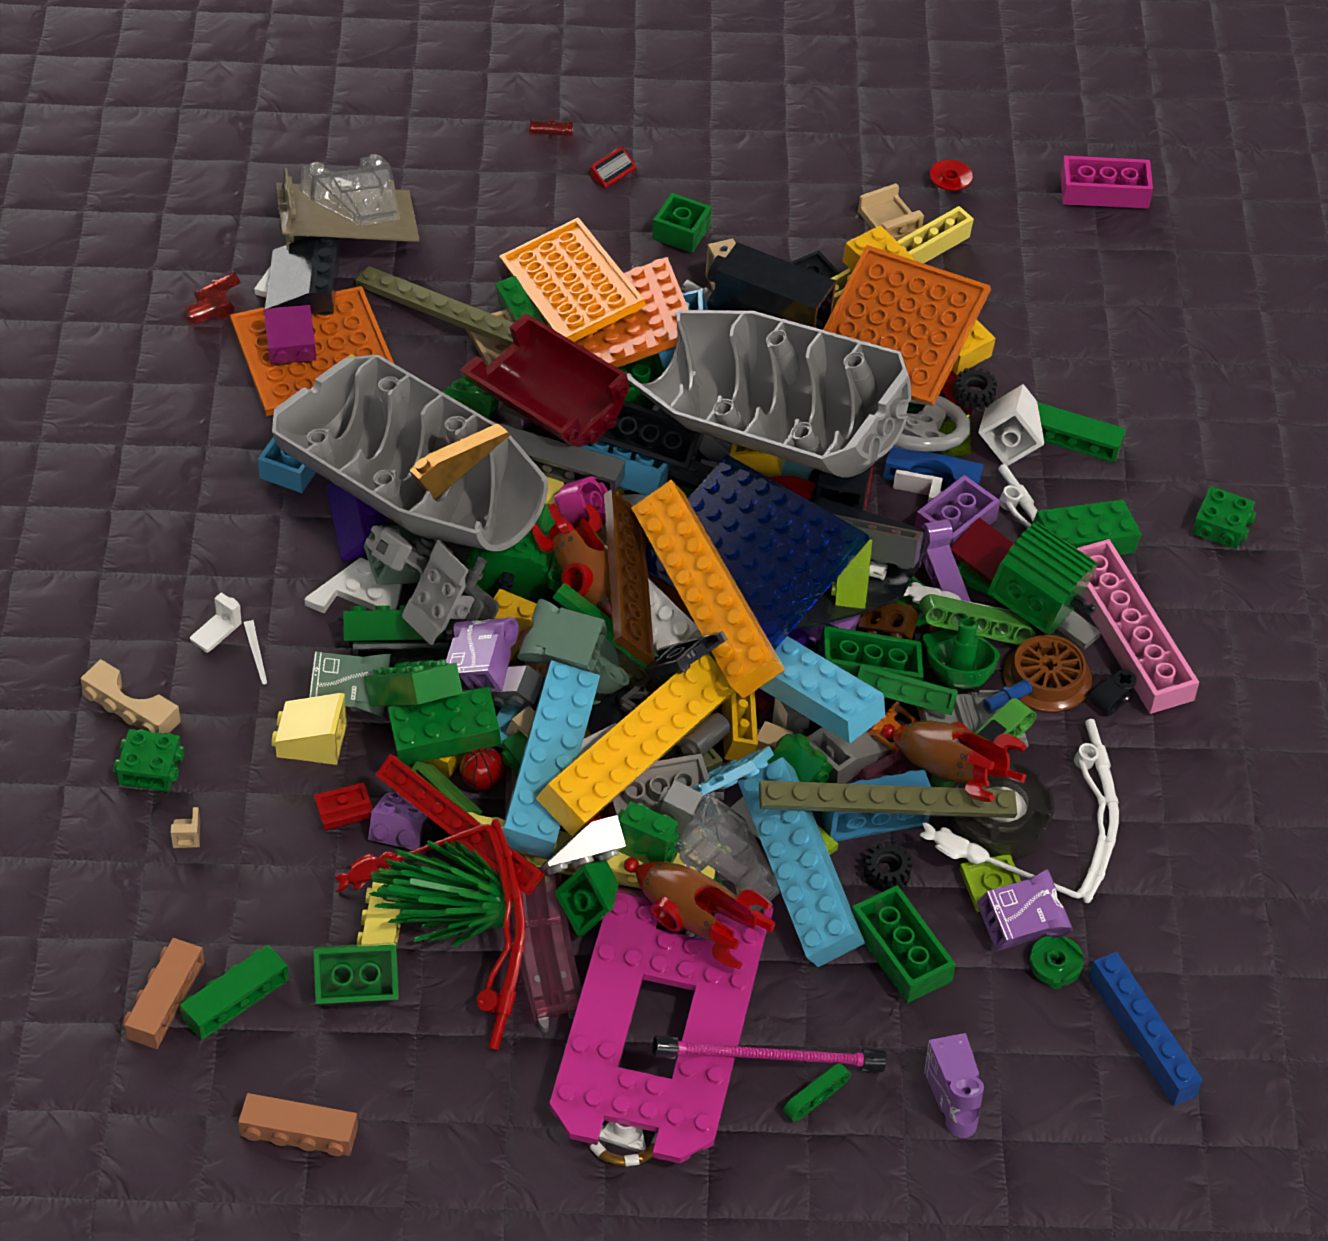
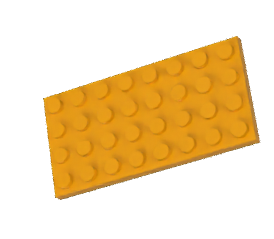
[500,218,646,342]

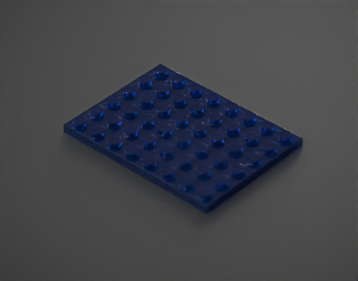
[646,454,870,650]

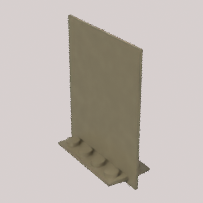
[276,168,419,250]

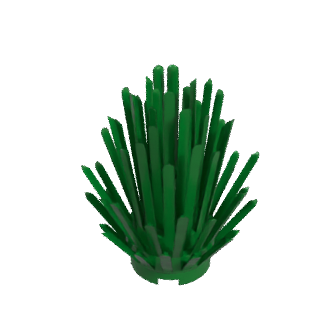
[369,840,513,948]

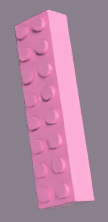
[1077,539,1199,714]

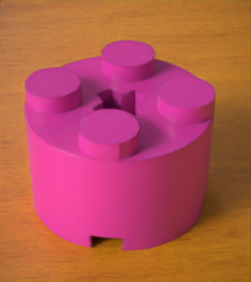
[555,476,608,528]

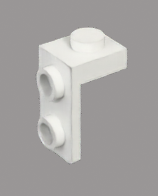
[893,470,943,503]
[190,593,242,653]

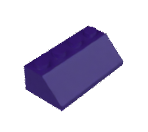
[326,482,386,561]

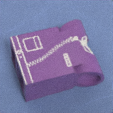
[446,617,519,692]
[977,869,1073,952]
[924,1033,984,1138]

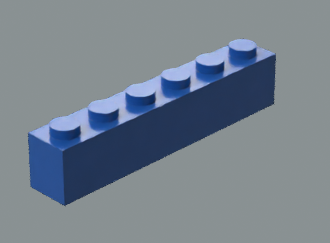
[1089,952,1203,1106]

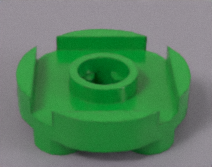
[1029,936,1083,989]

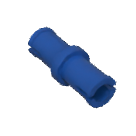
[982,679,1033,714]

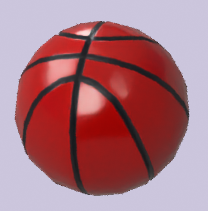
[460,747,505,791]

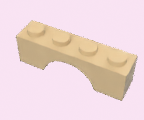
[80,659,181,733]

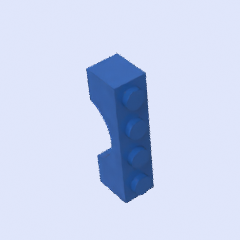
[884,446,984,486]

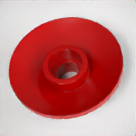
[930,160,973,191]

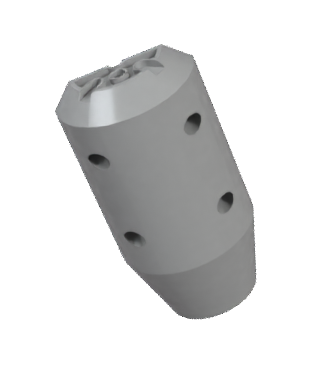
[627,310,911,477]
[272,355,548,551]

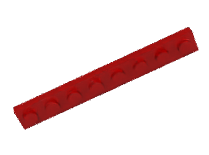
[376,754,545,896]

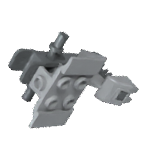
[365,526,499,645]

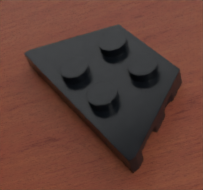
[644,631,727,679]

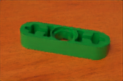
[783,1063,851,1122]

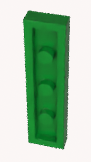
[856,664,958,715]

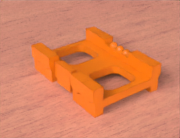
[868,701,921,757]

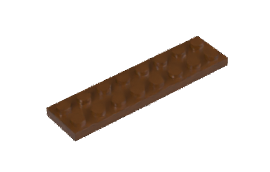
[604,489,655,665]

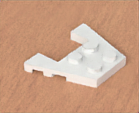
[304,557,403,613]

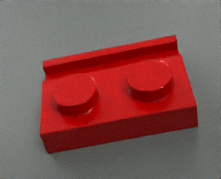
[314,782,373,830]

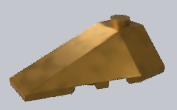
[409,423,510,499]

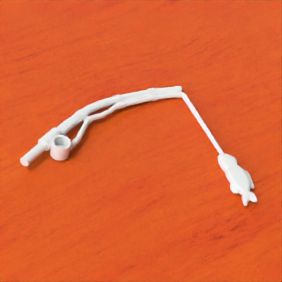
[904,464,1038,613]
[920,719,1119,903]

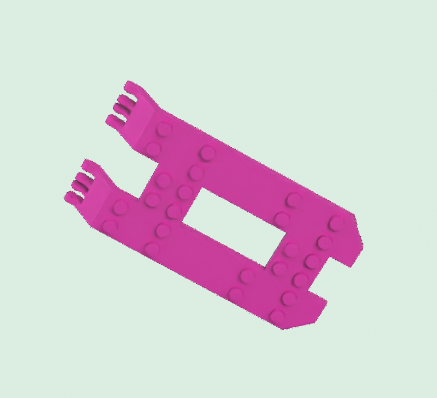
[550,884,774,1164]

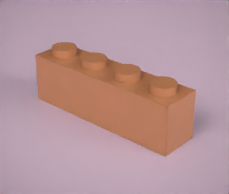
[123,938,205,1049]
[238,1093,358,1156]

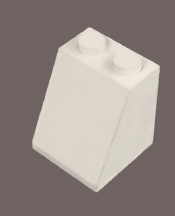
[978,384,1044,466]

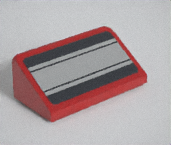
[590,147,636,189]

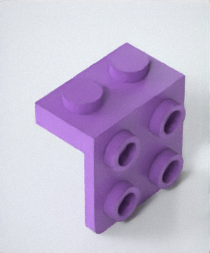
[368,792,429,850]

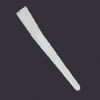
[244,620,267,684]

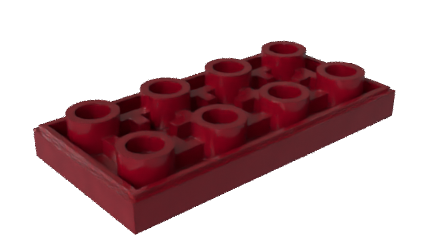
[950,517,1014,584]

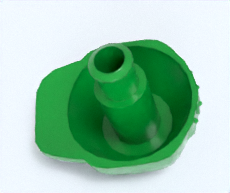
[922,618,1000,689]

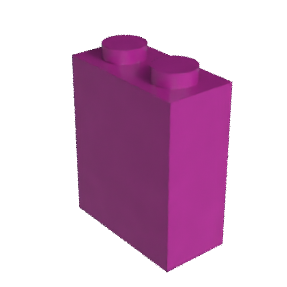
[264,305,316,364]

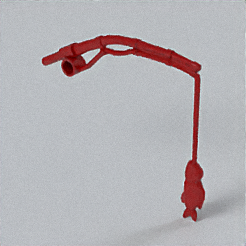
[335,819,525,1050]

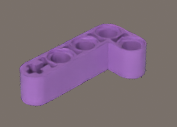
[921,519,971,615]

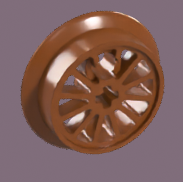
[1003,635,1092,712]

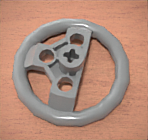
[894,396,970,452]

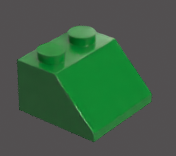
[554,860,619,938]

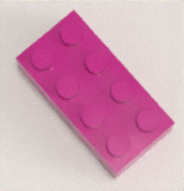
[1060,156,1153,208]

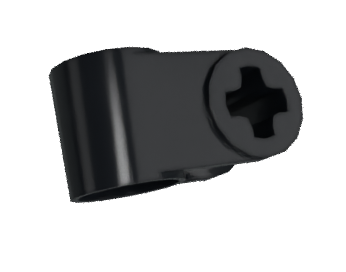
[1090,670,1137,716]

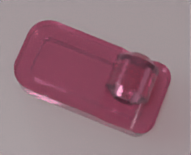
[857,750,908,780]

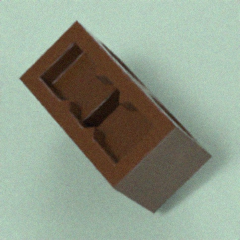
[858,602,919,640]

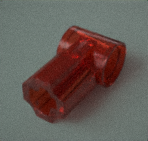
[185,289,234,325]

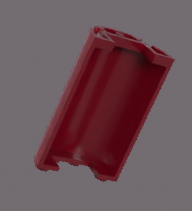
[460,313,629,447]

